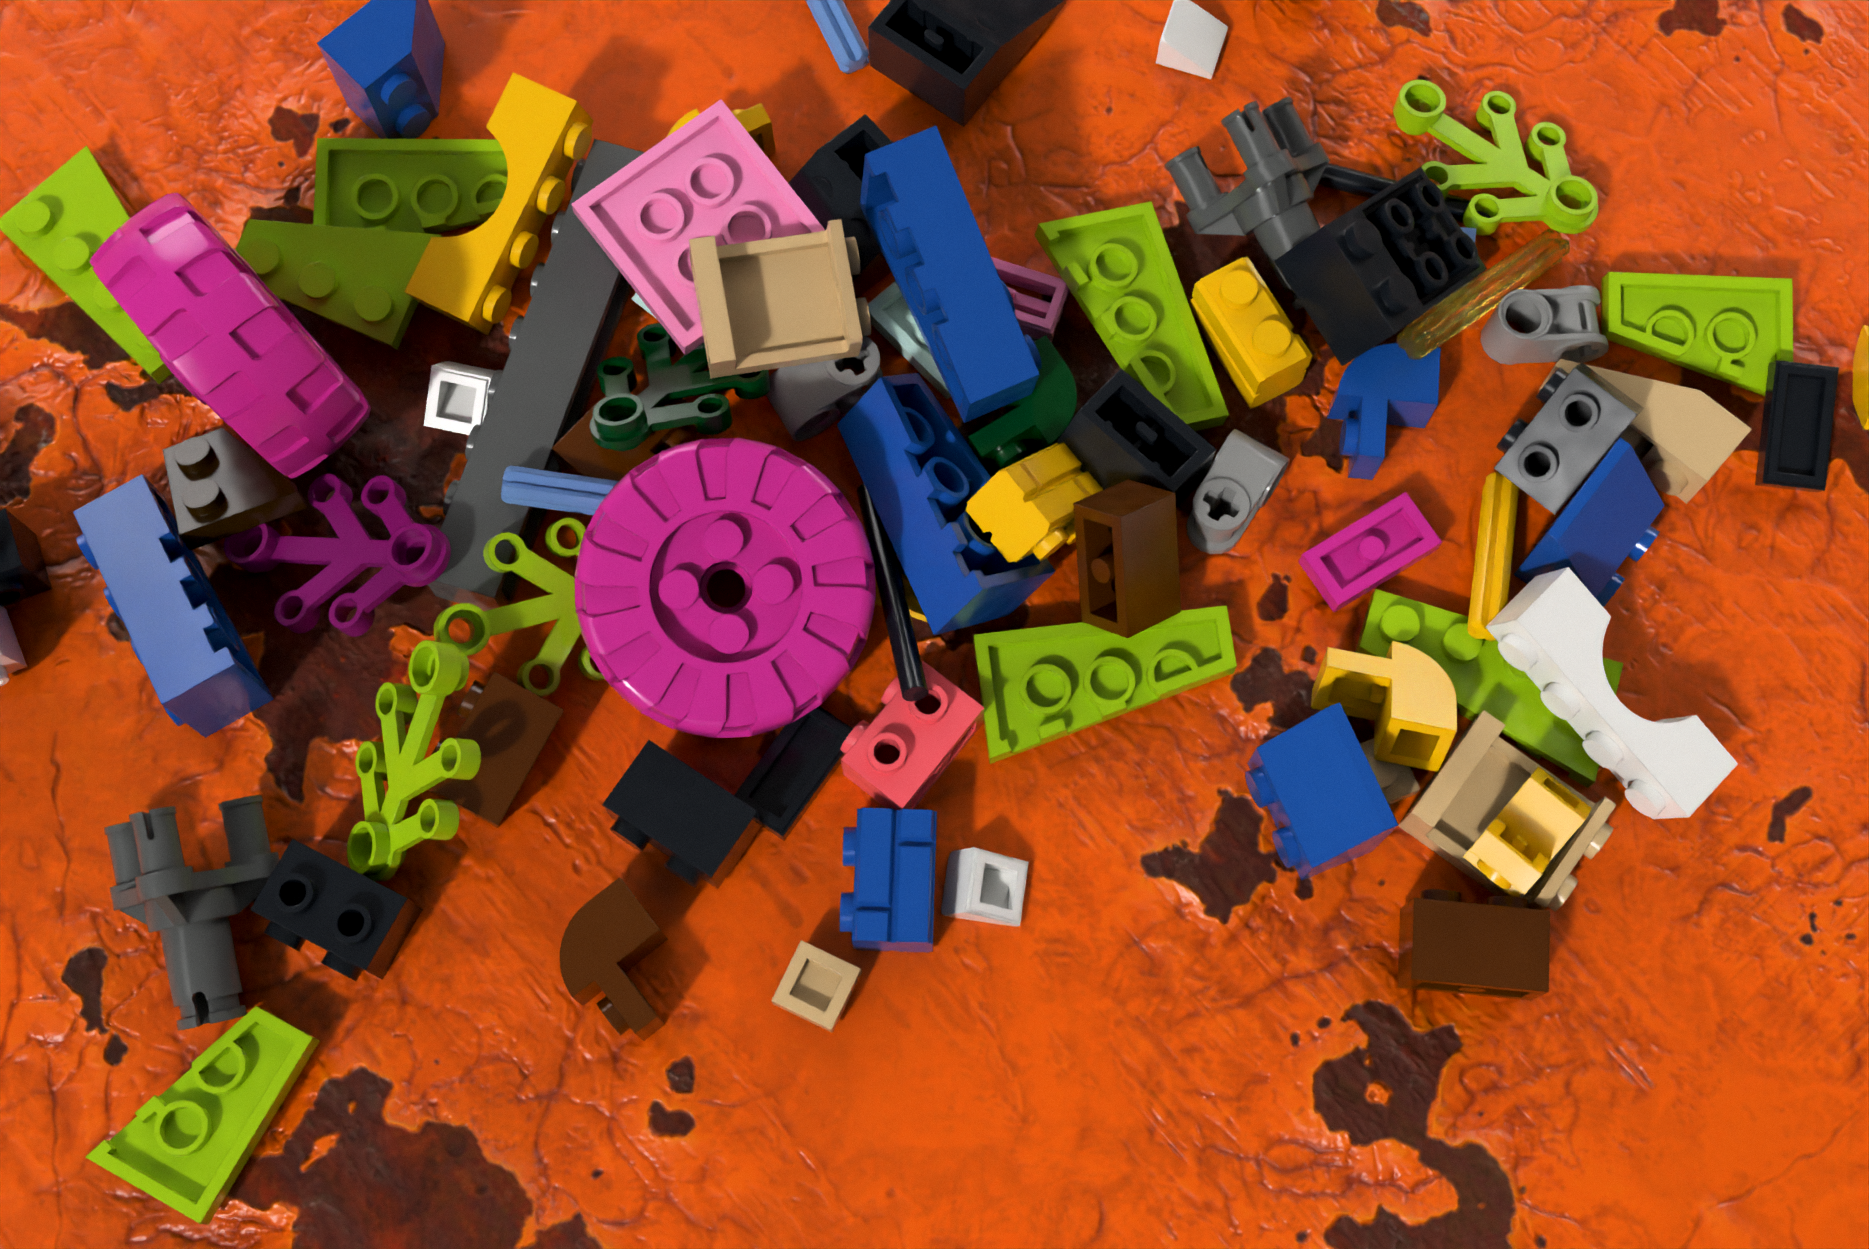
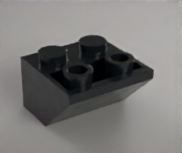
[1056,368,1216,508]

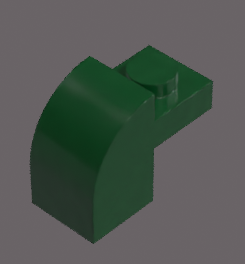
[968,335,1077,474]

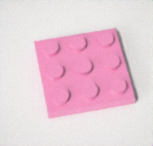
[572,99,825,356]

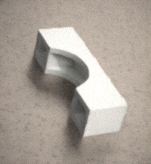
[1486,567,1738,819]

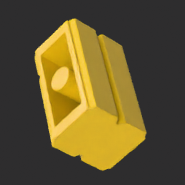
[1189,256,1313,409]
[965,442,1103,563]

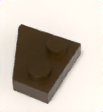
[163,428,307,550]

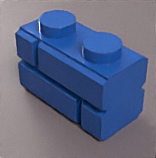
[840,808,937,953]

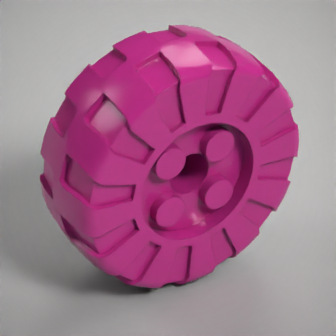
[90,193,371,479]
[575,438,876,738]

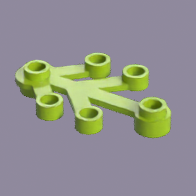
[1393,80,1598,236]
[433,517,605,697]
[347,640,481,882]

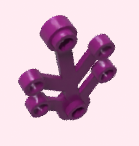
[224,474,451,637]

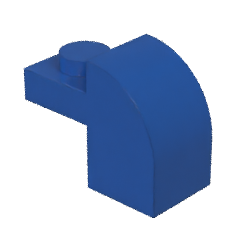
[1327,343,1441,480]

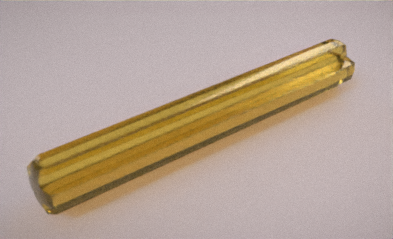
[1397,229,1570,360]

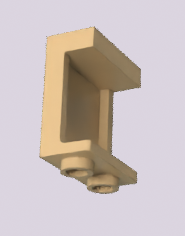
[689,219,871,379]
[1398,710,1616,911]

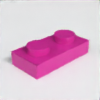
[1298,492,1442,612]

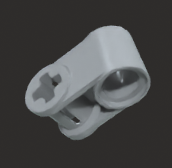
[1480,285,1609,365]
[766,336,883,441]
[1186,429,1290,554]

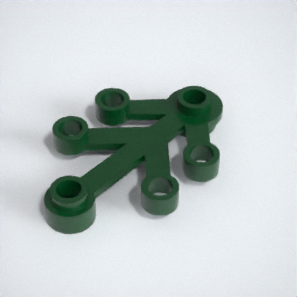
[589,323,771,451]

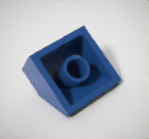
[317,0,445,139]
[1513,437,1665,607]
[1245,702,1398,881]

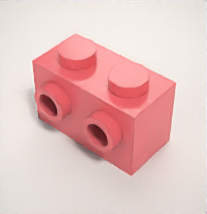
[840,661,984,810]

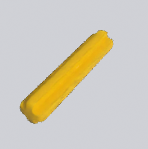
[1467,472,1519,641]

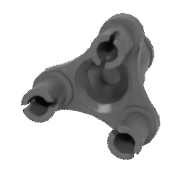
[1164,97,1330,311]
[104,795,279,1031]

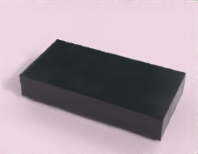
[1755,360,1839,493]
[734,706,853,841]

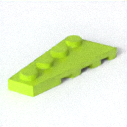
[313,138,508,234]
[0,145,172,384]
[1034,201,1229,431]
[1355,589,1623,788]
[973,605,1237,764]

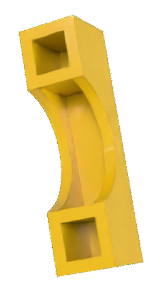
[404,72,594,336]

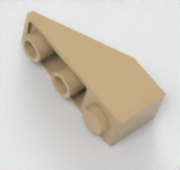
[1539,359,1751,504]

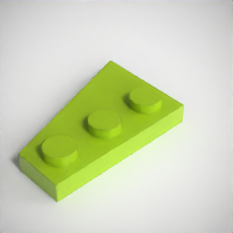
[235,219,443,350]
[1601,272,1793,396]
[85,1006,320,1225]

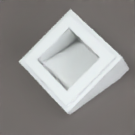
[1156,0,1228,79]
[424,361,495,435]
[941,847,1029,927]

